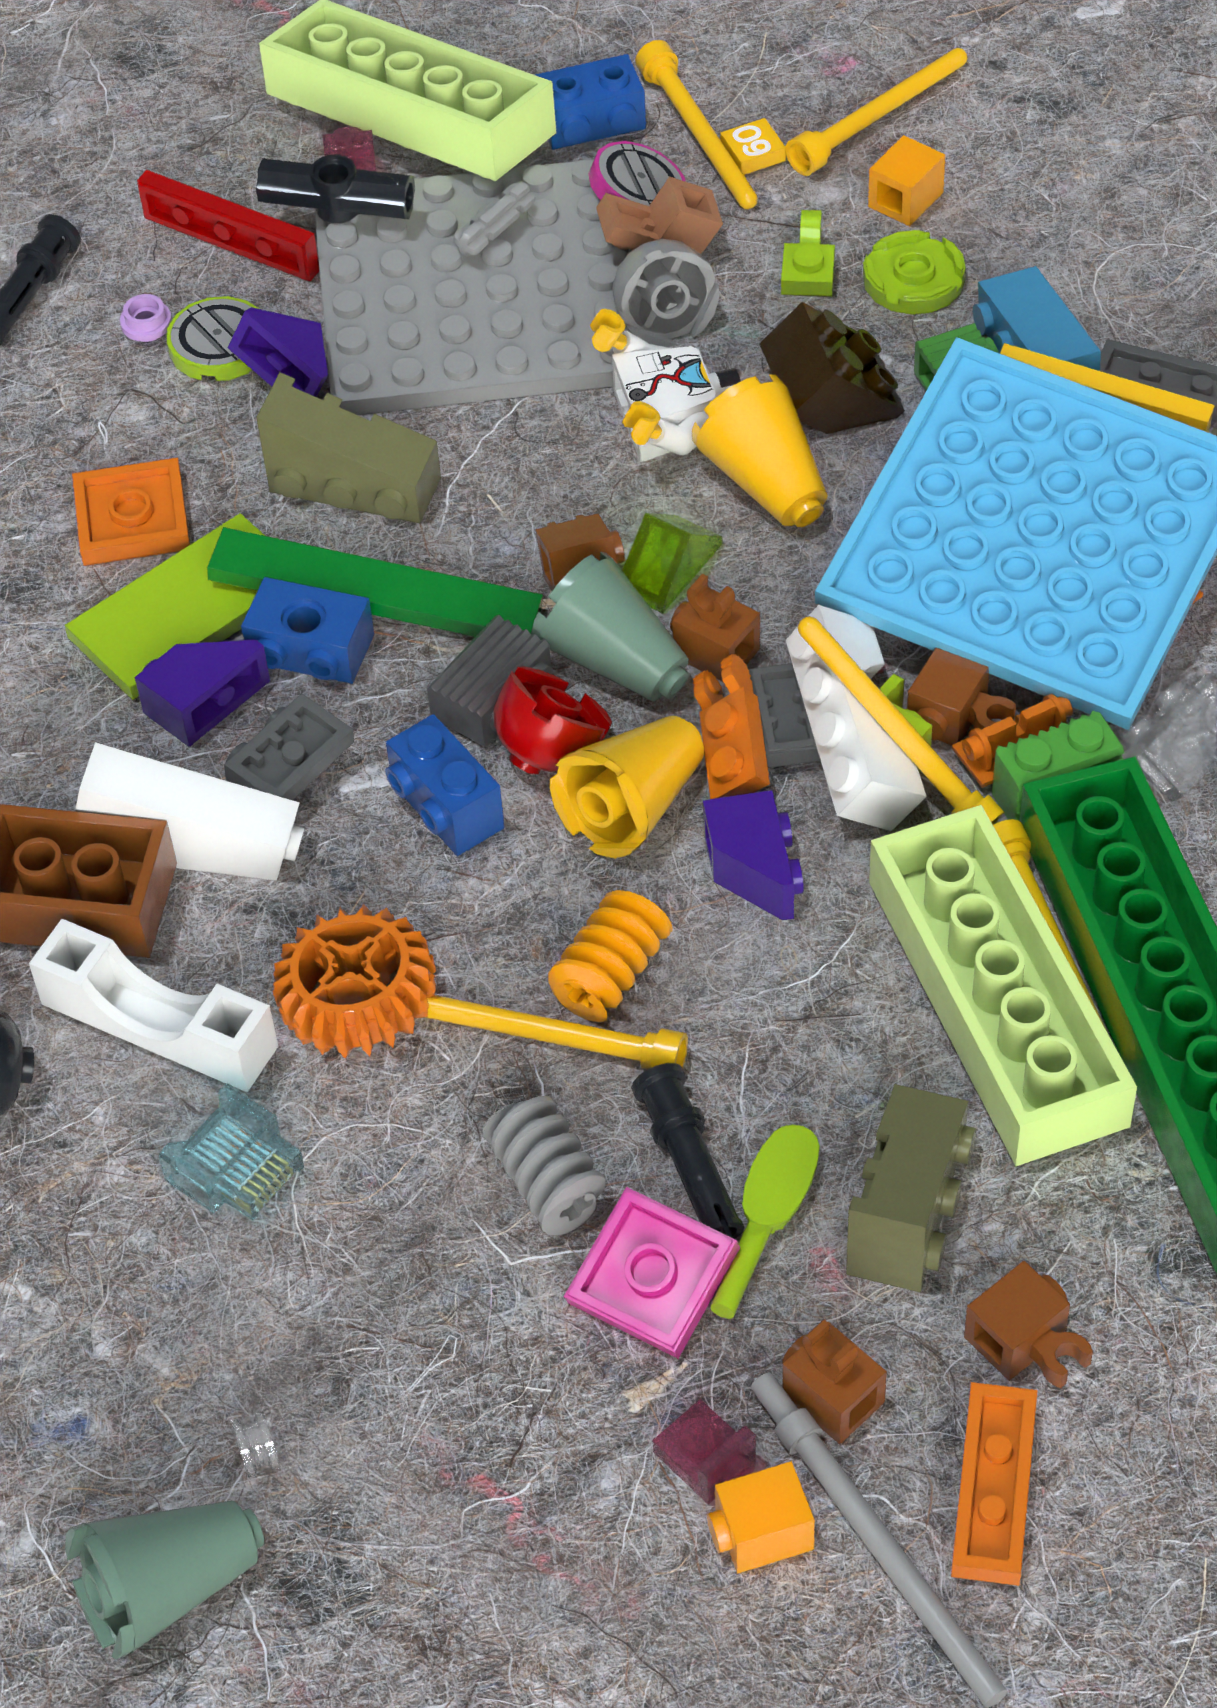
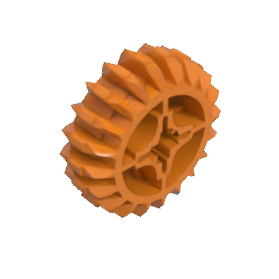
[273,904,436,1059]

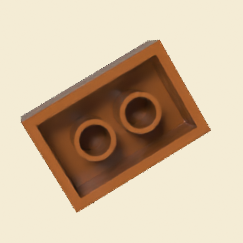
[0,804,177,958]

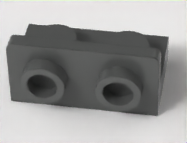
[224,693,354,800]

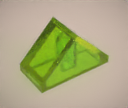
[622,513,723,614]

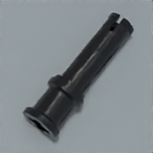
[0,214,81,346]
[631,1063,745,1239]

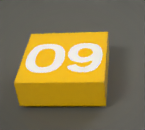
[720,118,786,175]

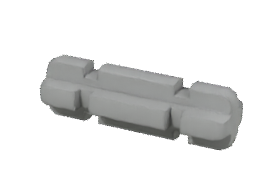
[454,181,535,256]

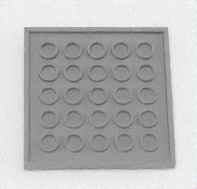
[314,159,640,415]

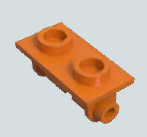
[952,694,1073,788]

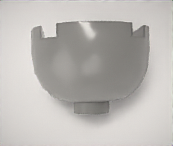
[612,239,720,347]

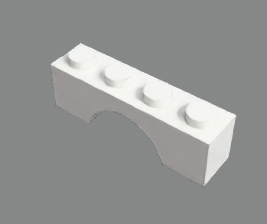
[786,605,927,831]
[29,919,278,1092]

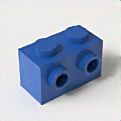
[535,54,646,150]
[385,714,505,857]

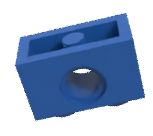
[241,577,375,684]

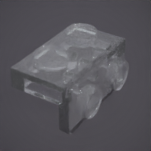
[1119,674,1217,802]

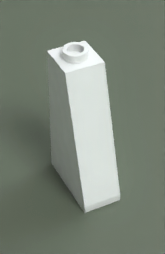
[75,742,304,881]

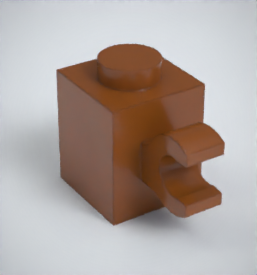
[535,513,625,591]
[670,574,760,682]
[907,648,1016,746]
[964,1260,1093,1388]
[782,1319,887,1445]

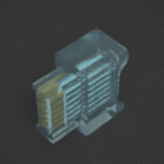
[159,1083,304,1221]

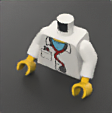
[590,309,741,462]

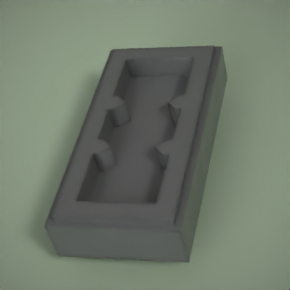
[748,663,821,768]

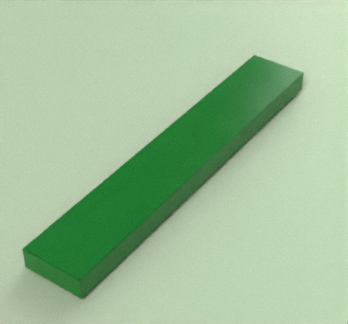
[207,527,543,637]

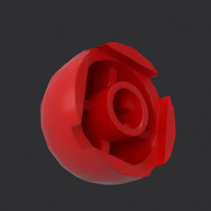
[494,666,612,775]

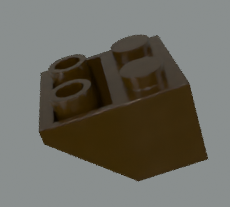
[759,302,905,434]

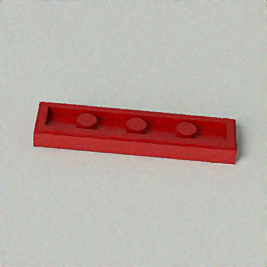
[137,170,320,282]

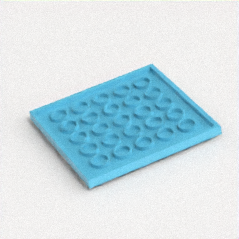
[815,337,1217,730]

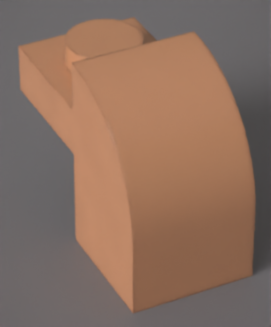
[596,177,723,254]

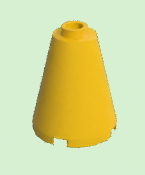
[692,374,828,527]
[549,716,704,859]

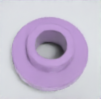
[120,294,172,342]

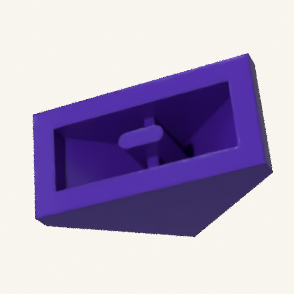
[227,307,328,397]

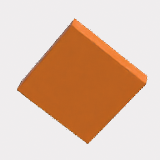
[72,457,190,566]

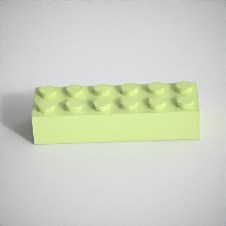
[259,0,556,181]
[869,805,1137,1166]

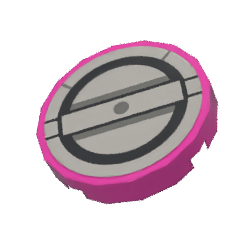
[588,141,686,206]

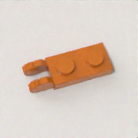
[693,654,770,799]

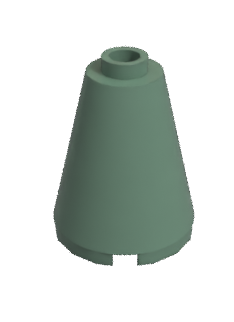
[531,552,689,701]
[65,1500,264,1659]

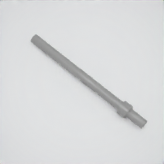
[750,1372,1007,1708]

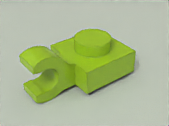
[781,210,835,297]

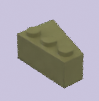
[256,372,441,524]
[846,1084,976,1293]

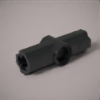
[256,154,415,223]

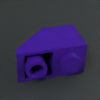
[703,790,804,920]

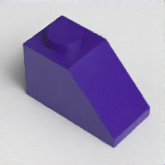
[135,640,270,747]

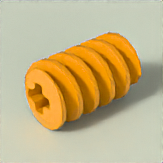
[548,890,673,1022]

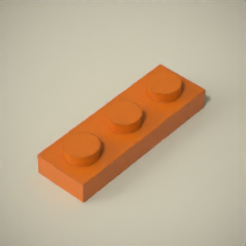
[951,1382,1037,1586]

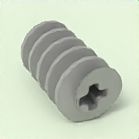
[482,1096,606,1236]

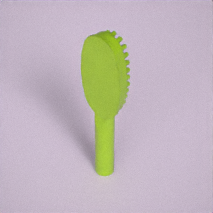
[710,1124,820,1319]

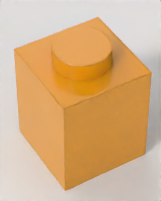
[868,135,946,227]
[707,1461,815,1574]

